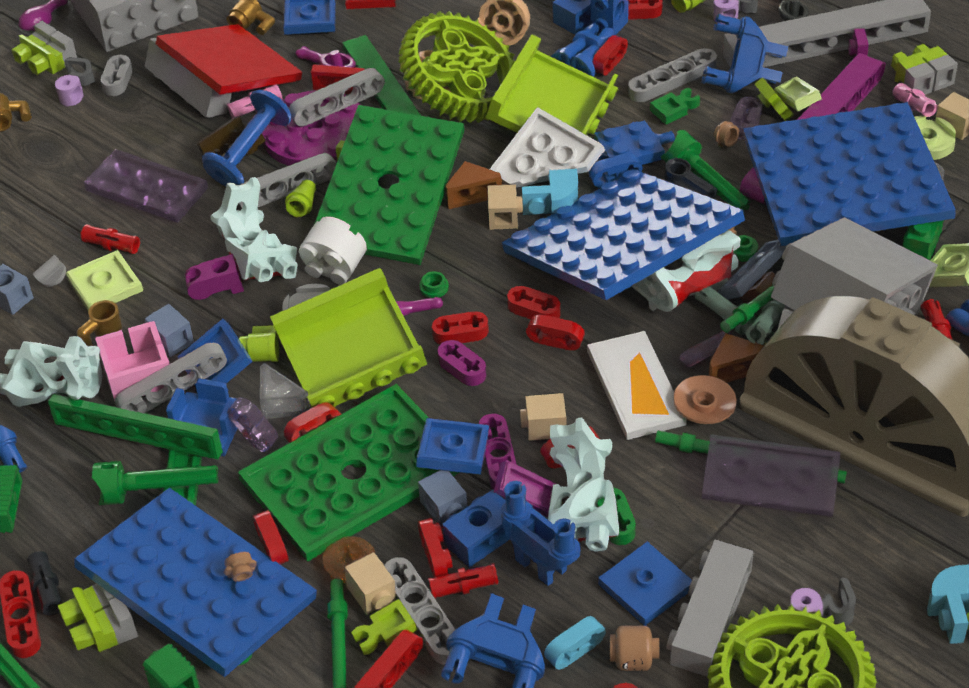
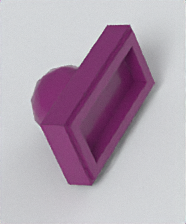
[494,460,560,517]

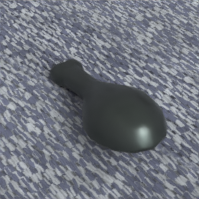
[779,0,809,21]

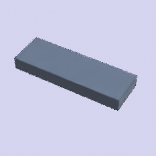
[718,240,787,300]

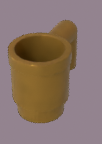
[226,0,275,35]
[0,93,32,131]
[77,300,122,346]

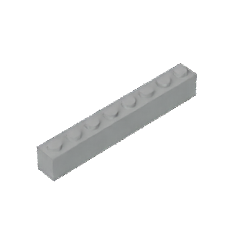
[723,0,931,67]

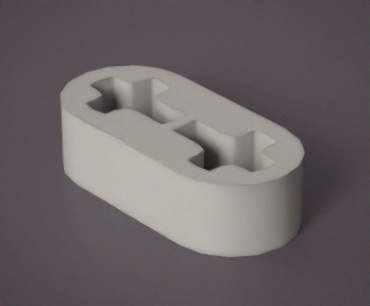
[101,55,132,96]

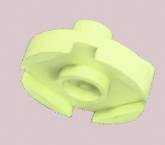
[915,116,956,160]

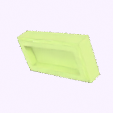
[774,77,822,111]

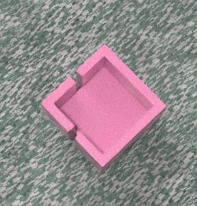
[95,321,169,402]

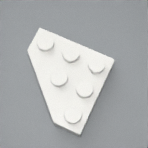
[490,107,605,188]

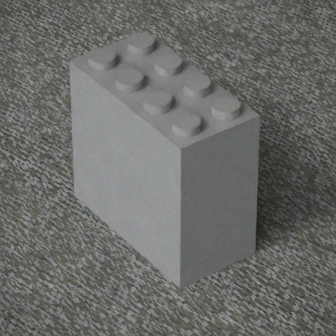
[70,0,199,52]
[771,217,938,316]

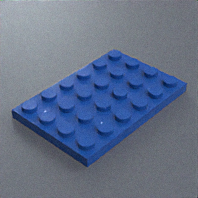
[74,488,317,677]

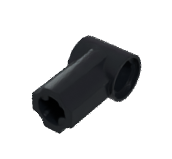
[664,158,717,199]

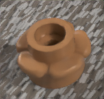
[714,121,739,147]
[224,552,257,582]

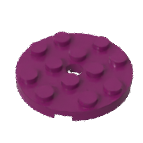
[262,90,360,166]

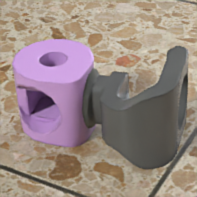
[713,0,758,24]
[55,57,95,106]
[790,578,856,626]

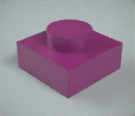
[848,28,869,58]

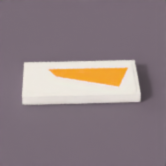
[587,331,687,440]

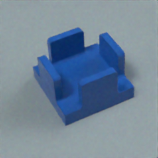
[166,378,246,456]

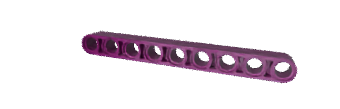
[739,53,886,205]

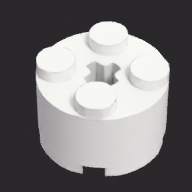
[299,217,367,285]

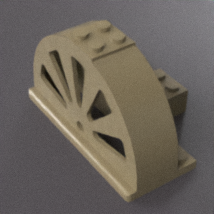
[739,296,969,517]

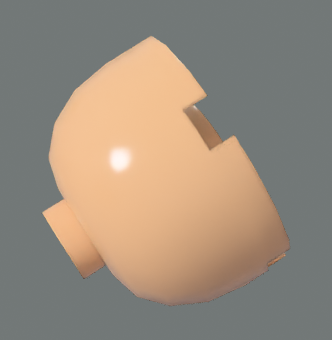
[478,0,530,46]

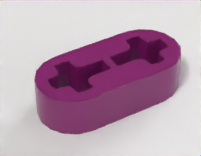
[438,340,486,386]

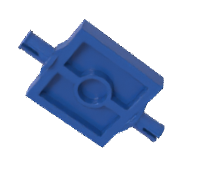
[594,121,675,165]

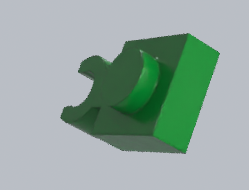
[650,88,700,125]

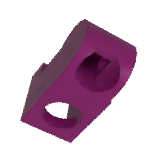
[184,254,244,300]

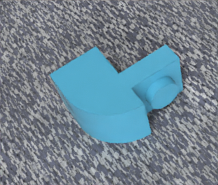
[522,169,578,215]
[927,565,969,644]

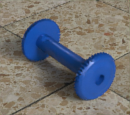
[202,90,292,186]

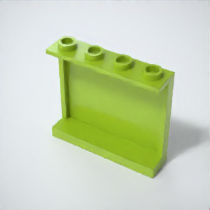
[486,34,618,138]
[270,268,427,408]

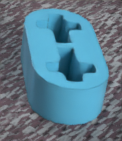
[544,616,606,670]

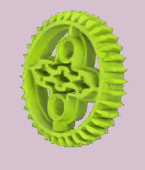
[398,11,515,123]
[708,604,876,688]

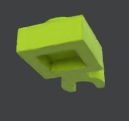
[755,77,794,121]
[351,599,417,655]

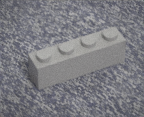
[145,38,232,118]
[667,540,754,677]

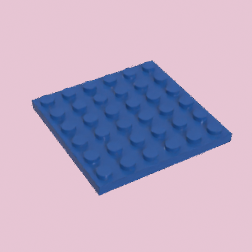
[743,102,956,246]
[502,169,745,300]

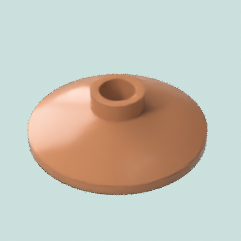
[673,375,736,424]

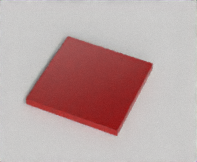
[155,24,303,95]

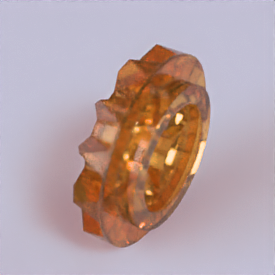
[323,536,376,583]

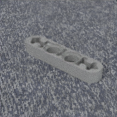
[628,48,717,102]
[289,68,385,126]
[239,153,337,207]
[115,343,227,413]
[384,557,455,665]

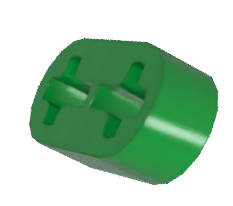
[596,488,636,545]

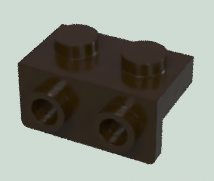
[197,117,265,157]

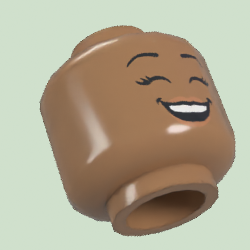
[610,626,659,671]

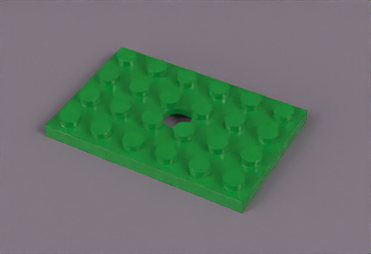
[315,105,465,265]
[238,384,460,562]

